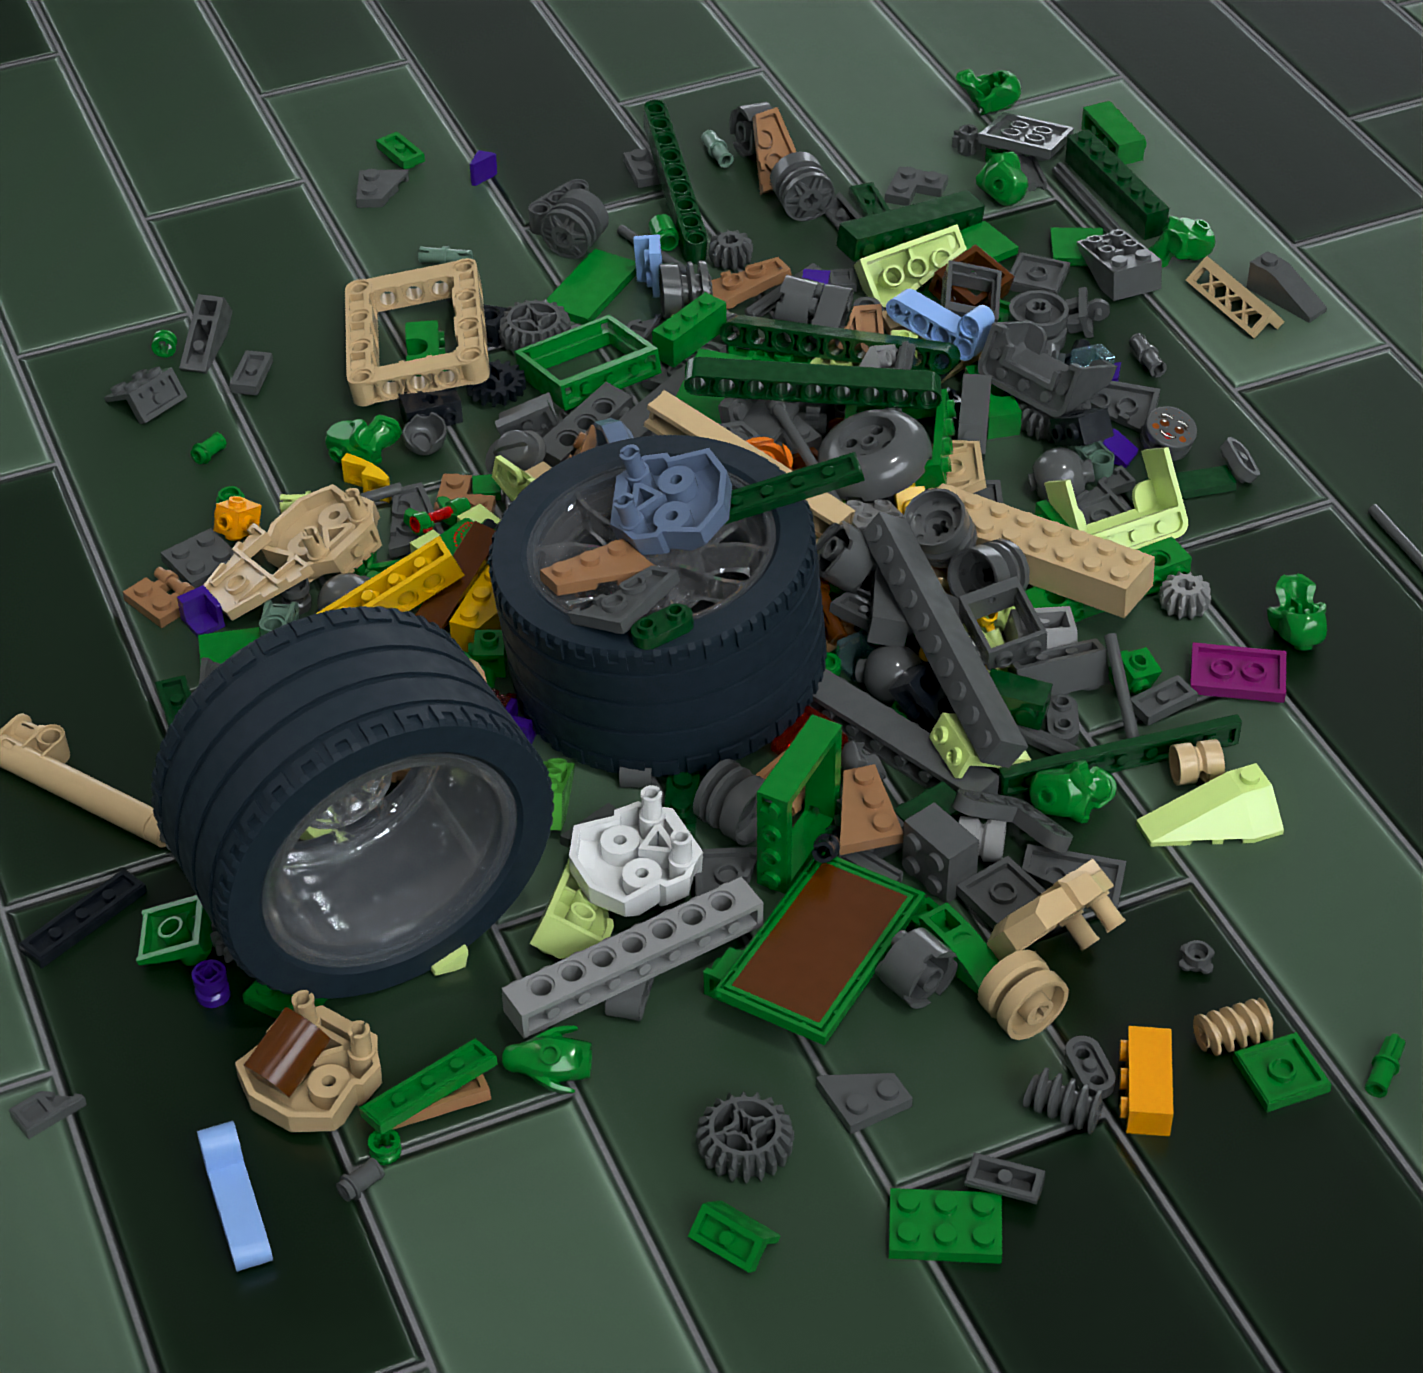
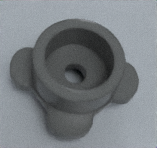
[1179,940,1215,974]

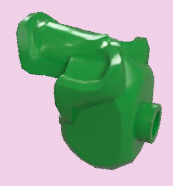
[956,69,1022,115]
[976,151,1028,207]
[1149,216,1216,267]
[325,415,402,465]
[1267,573,1327,650]
[1029,760,1117,824]

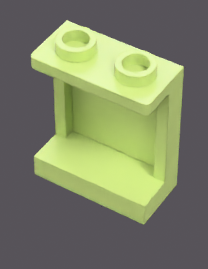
[929,713,1031,779]

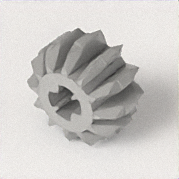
[1159,571,1211,620]

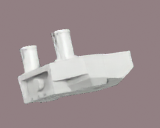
[569,785,703,917]

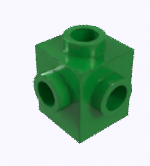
[468,629,508,677]
[1108,647,1163,695]

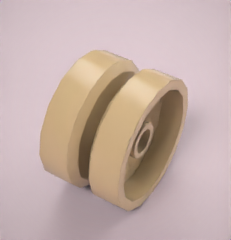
[978,949,1069,1040]

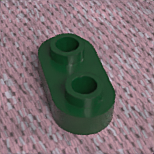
[631,603,694,650]

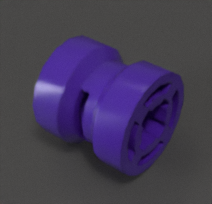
[192,959,231,1008]

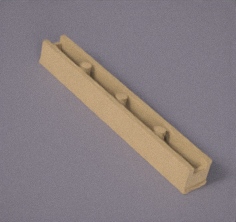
[644,390,856,538]

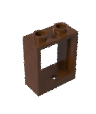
[928,244,1015,307]

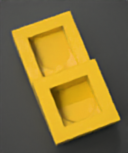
[341,453,392,503]

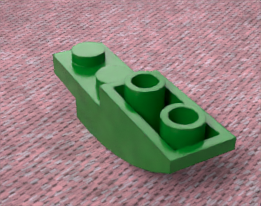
[908,897,1000,994]

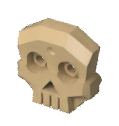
[261,484,382,583]
[987,859,1126,961]
[235,990,382,1132]

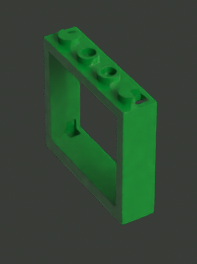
[514,315,662,411]
[844,389,956,489]
[757,714,842,894]

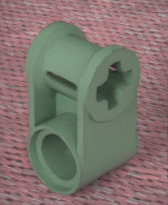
[1068,441,1114,487]
[259,600,299,636]

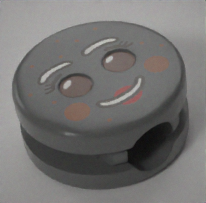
[1140,406,1197,461]

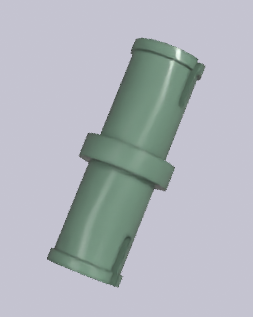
[701,130,734,168]
[418,246,473,264]

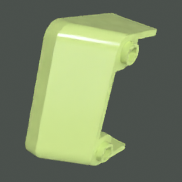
[1044,447,1188,549]

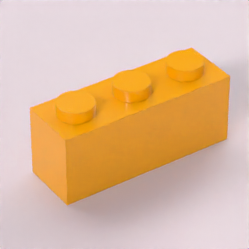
[1119,1026,1173,1136]

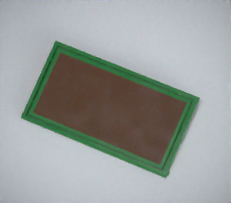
[712,852,926,1046]

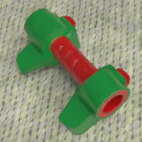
[403,496,471,537]

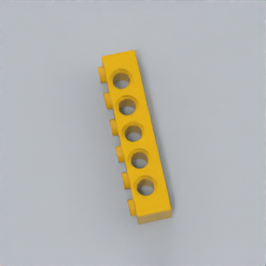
[316,536,465,614]

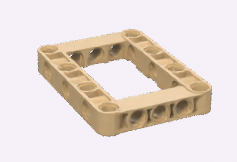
[345,258,490,406]

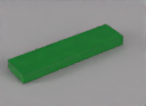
[359,1038,498,1135]

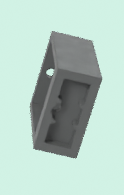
[940,260,1002,323]
[959,576,1047,671]

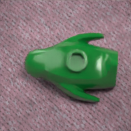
[501,1025,592,1094]

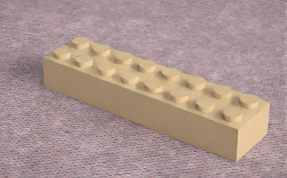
[938,483,1155,618]

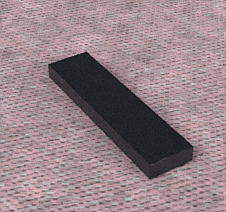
[18,868,147,969]

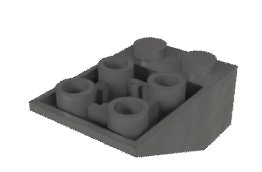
[1077,229,1162,301]

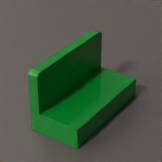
[688,1200,781,1273]

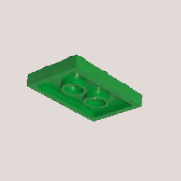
[889,1188,1002,1264]

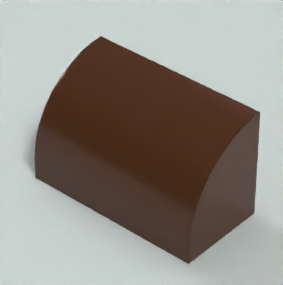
[244,1007,331,1098]

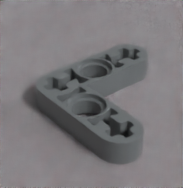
[952,789,1073,853]

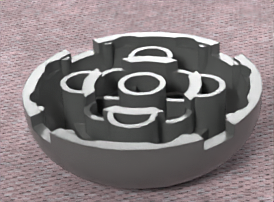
[817,409,933,502]

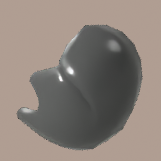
[402,412,447,456]
[841,740,886,780]

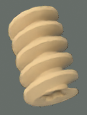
[1193,998,1273,1056]

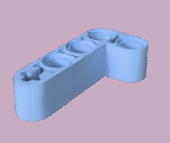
[886,289,995,361]
[197,1121,273,1272]

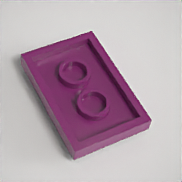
[1190,642,1286,703]

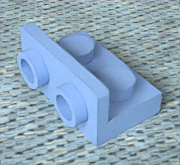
[633,234,662,298]

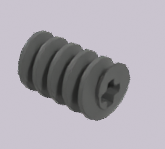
[1023,1067,1104,1135]

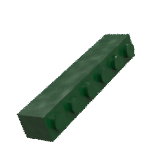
[1065,130,1169,240]
[836,190,985,262]

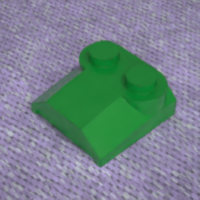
[136,895,213,966]

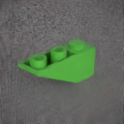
[543,758,575,831]

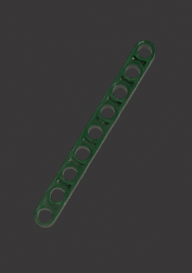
[644,99,707,264]
[720,315,961,375]
[684,357,942,410]

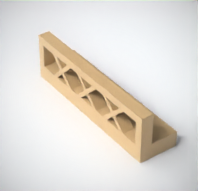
[1186,256,1285,339]

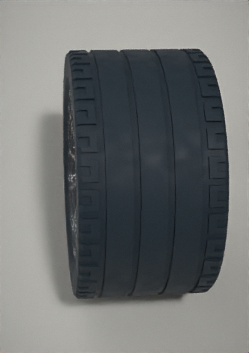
[488,435,827,777]
[151,606,554,999]

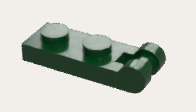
[665,772,700,839]

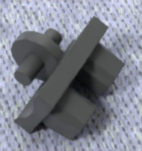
[1066,287,1110,339]

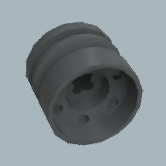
[770,151,835,221]
[540,189,609,259]
[659,260,713,321]
[903,488,978,568]
[947,538,1030,599]
[693,759,772,845]

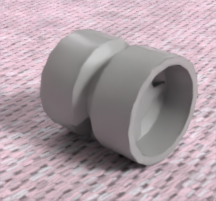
[959,816,1007,863]

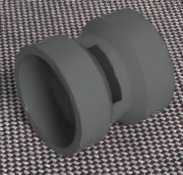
[280,578,312,615]

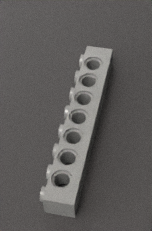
[501,876,763,1038]

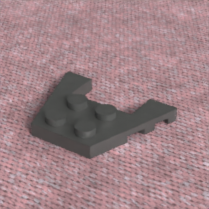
[1075,465,1183,541]

